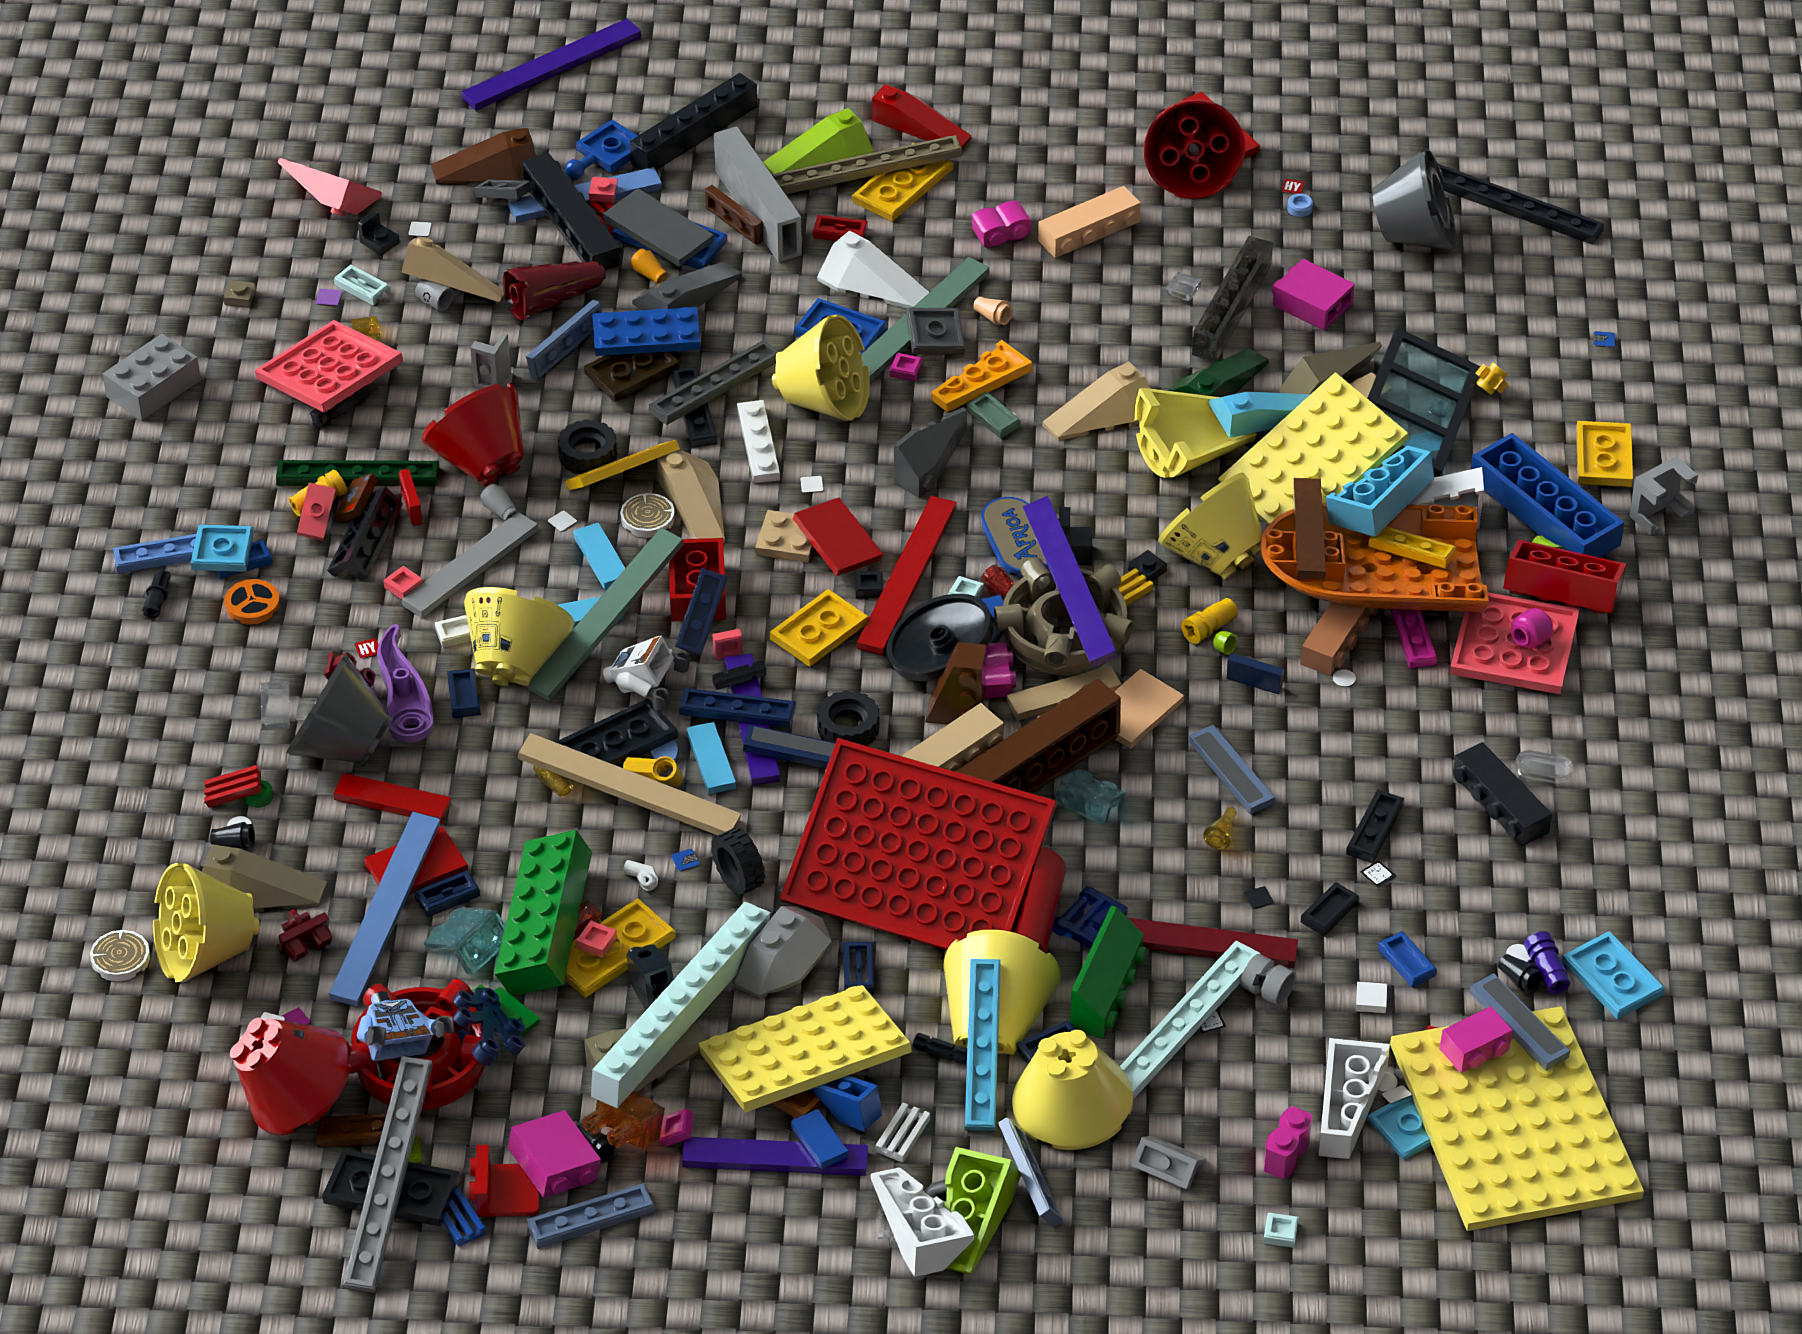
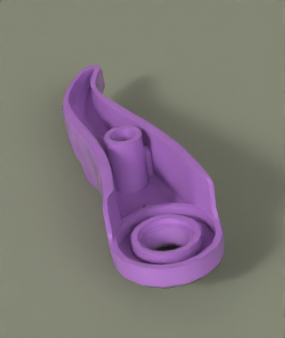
[377,624,434,743]

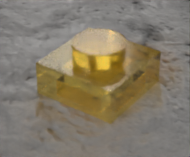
[351,316,381,341]

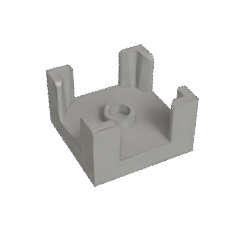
[1629,456,1698,535]

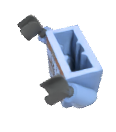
[357,991,454,1061]

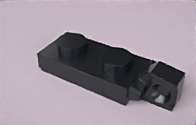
[310,382,376,428]

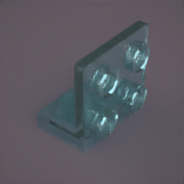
[423,907,506,974]

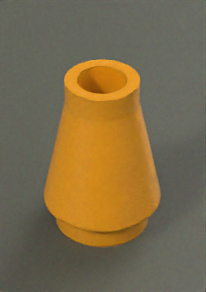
[630,249,668,284]

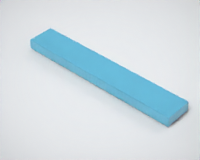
[965,959,1000,1131]

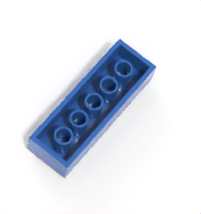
[1471,433,1624,558]

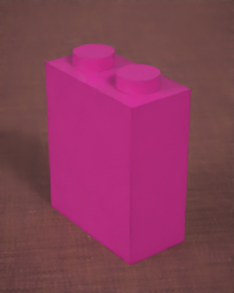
[1272,259,1355,331]
[508,1110,601,1198]

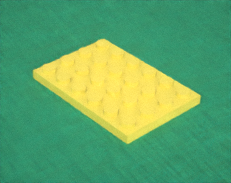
[1218,372,1410,525]
[698,985,912,1113]

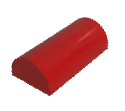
[1013,847,1066,954]

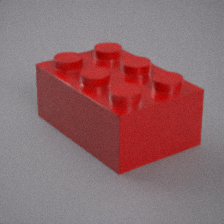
[669,538,726,622]

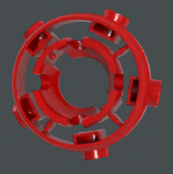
[348,979,495,1111]

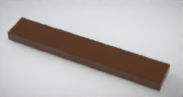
[1293,478,1326,580]

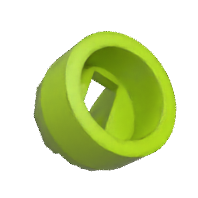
[1213,631,1237,655]

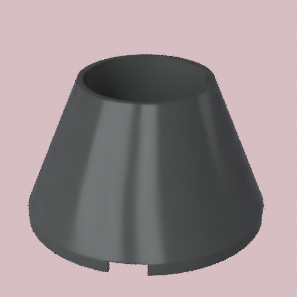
[1373,149,1456,250]

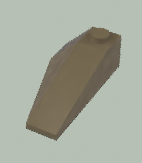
[1278,342,1382,394]
[203,844,327,913]
[585,1021,707,1106]

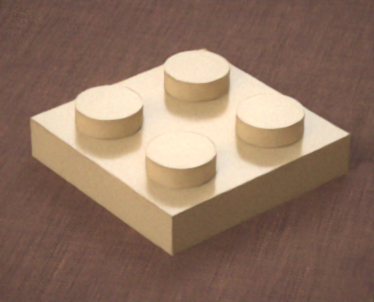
[755,510,814,563]

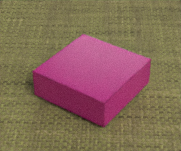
[890,353,922,382]
[660,1108,694,1147]

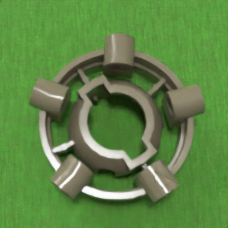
[994,557,1134,676]

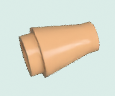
[974,297,1013,325]

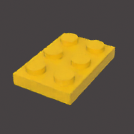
[1576,421,1633,487]
[770,589,868,667]

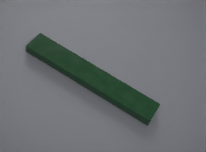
[276,460,440,486]

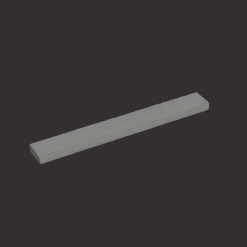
[343,1056,433,1293]

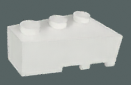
[1408,467,1484,529]

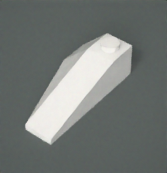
[817,231,929,308]

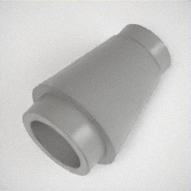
[481,484,518,521]

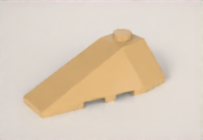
[401,237,505,302]
[1042,362,1150,441]
[657,450,725,543]

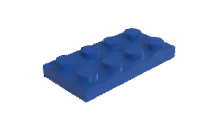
[592,307,700,356]

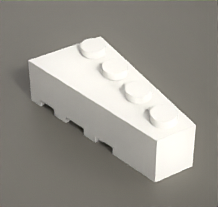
[1319,1038,1390,1159]

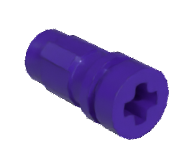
[1524,931,1570,994]

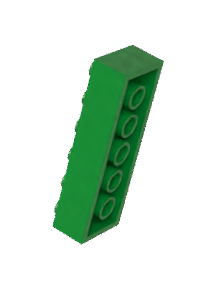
[495,830,592,996]

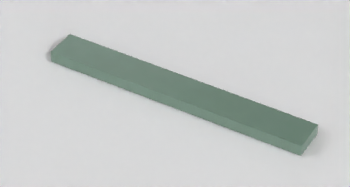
[861,257,990,382]
[527,528,684,702]

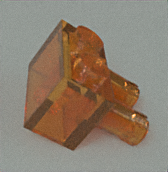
[582,1091,665,1150]

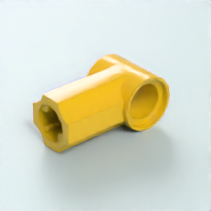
[623,756,683,788]

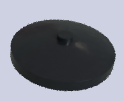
[886,594,994,681]

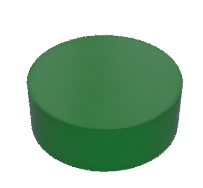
[245,780,273,808]

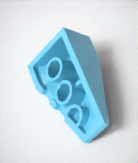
[1209,392,1311,439]

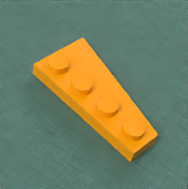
[931,340,1033,412]

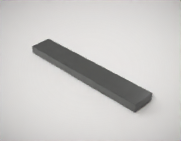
[648,340,779,425]

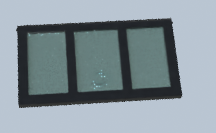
[1367,328,1481,477]

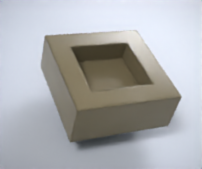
[223,280,256,308]

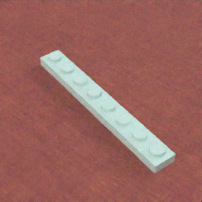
[1120,941,1260,1100]

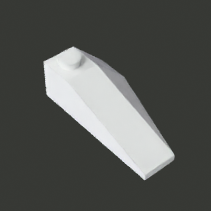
[871,1167,974,1277]

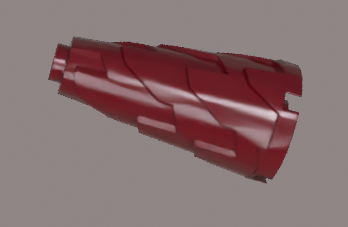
[503,261,606,320]

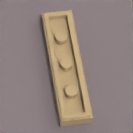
[1007,665,1122,721]

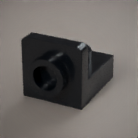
[358,211,400,256]

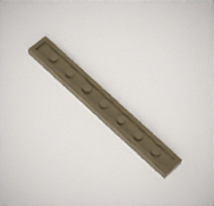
[771,135,963,194]

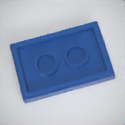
[794,298,887,354]

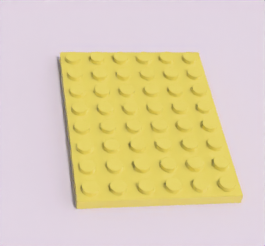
[1390,1006,1644,1231]

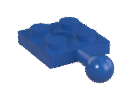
[565,119,637,180]

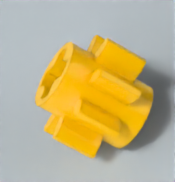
[1475,362,1509,395]

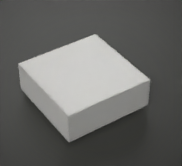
[1356,982,1387,1013]

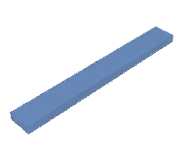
[329,812,440,1007]

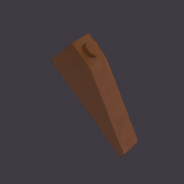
[431,128,536,185]

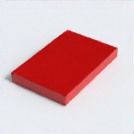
[793,497,883,576]
[364,827,468,895]

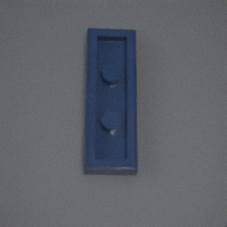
[675,568,728,656]

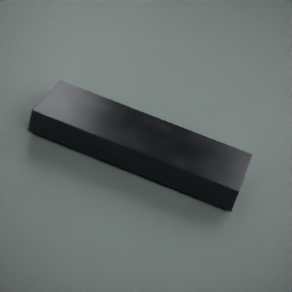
[1346,789,1404,863]

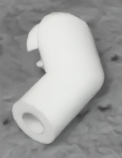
[623,860,658,891]

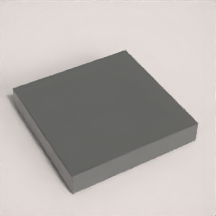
[906,308,965,354]

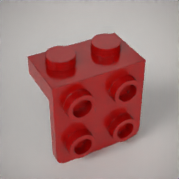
[469,1145,539,1217]

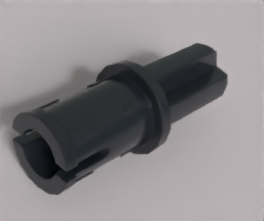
[142,568,171,618]

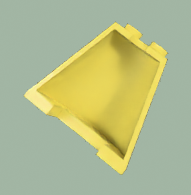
[1135,388,1257,478]
[944,930,1061,1055]

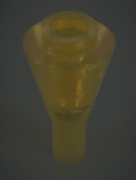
[1203,807,1237,850]

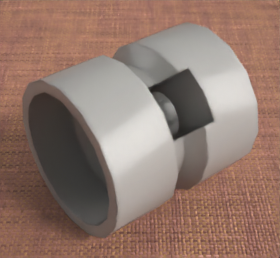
[1240,954,1296,1006]

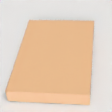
[1114,669,1184,749]

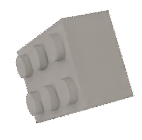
[102,334,201,421]

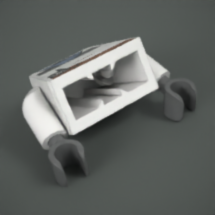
[603,635,690,710]

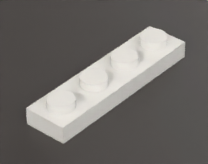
[737,400,780,484]

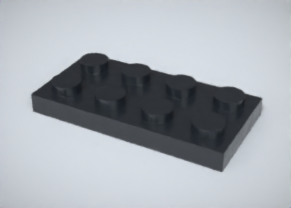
[555,698,678,784]
[322,1149,460,1227]

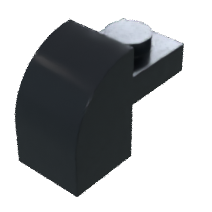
[1058,507,1092,565]

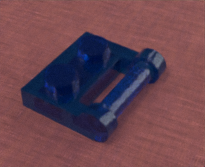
[1052,886,1128,949]

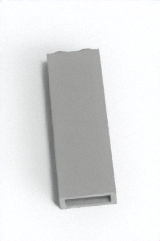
[714,126,802,263]

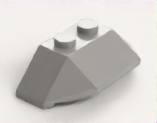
[734,906,832,999]

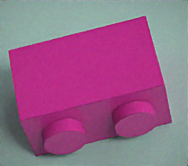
[1439,1006,1513,1073]

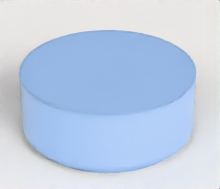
[1287,194,1313,217]

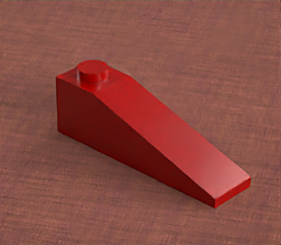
[872,84,971,149]

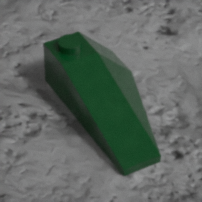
[1167,348,1269,397]

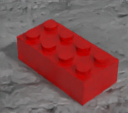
[1503,539,1627,614]

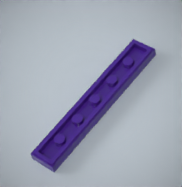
[725,653,780,785]
[682,1137,868,1176]

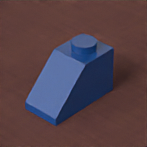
[812,1075,882,1131]

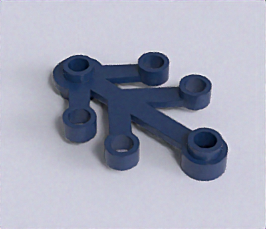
[453,987,525,1066]

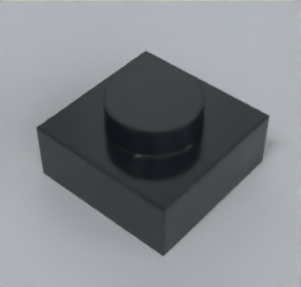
[1128,550,1167,582]

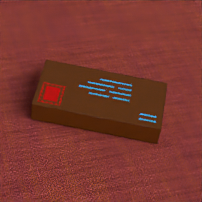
[335,473,378,523]

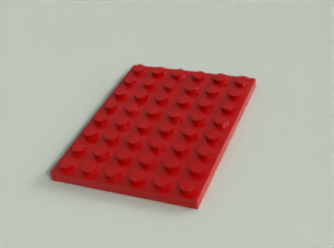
[780,738,1057,951]

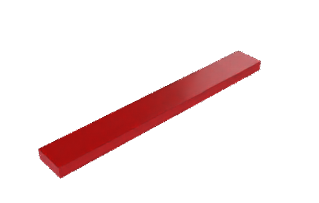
[857,496,957,655]

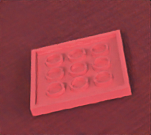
[255,320,403,412]
[1450,592,1580,694]

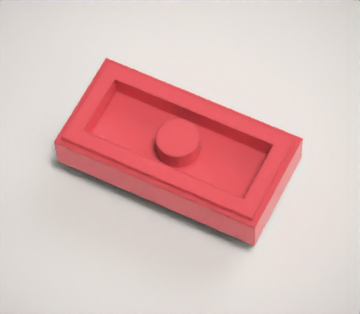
[297,482,336,541]

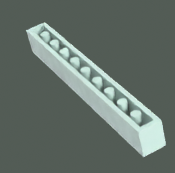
[591,902,770,1108]

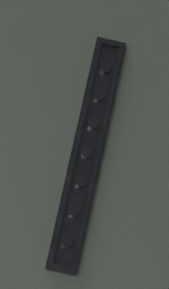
[1438,164,1604,245]

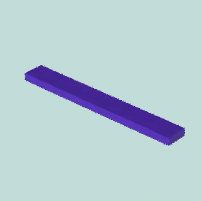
[461,18,641,111]
[1023,496,1118,667]

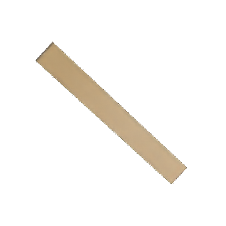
[518,733,741,835]

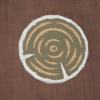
[620,493,675,538]
[90,930,150,981]

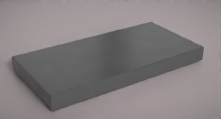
[603,188,714,267]

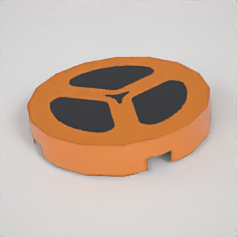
[225,579,280,625]

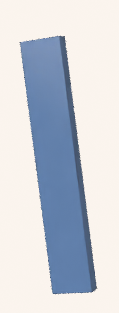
[508,167,662,223]

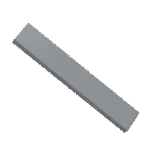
[402,512,538,618]

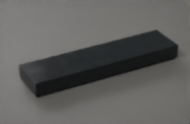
[672,366,718,448]

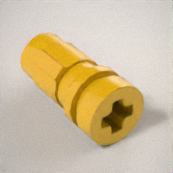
[288,470,347,517]
[1181,598,1238,644]

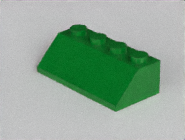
[1070,905,1147,1039]

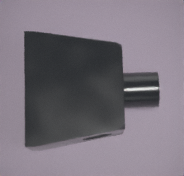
[626,944,674,1010]

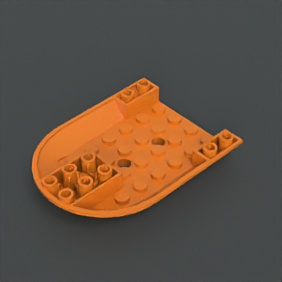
[1261,503,1489,612]

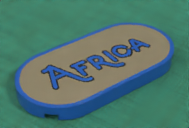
[981,497,1048,578]

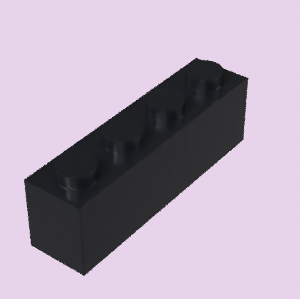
[1453,742,1552,846]

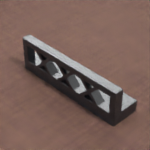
[327,486,403,581]

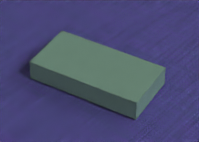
[967,392,1021,439]

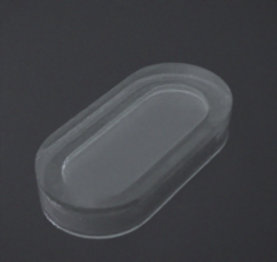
[1515,750,1573,783]

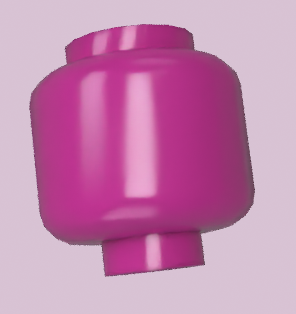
[1511,608,1553,649]

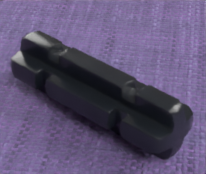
[712,660,767,690]
[913,1033,967,1065]

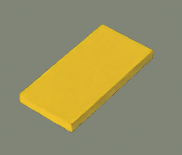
[852,143,953,222]
[565,440,680,491]
[564,898,676,998]

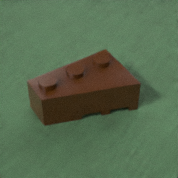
[925,642,986,725]

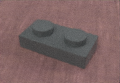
[474,179,532,202]

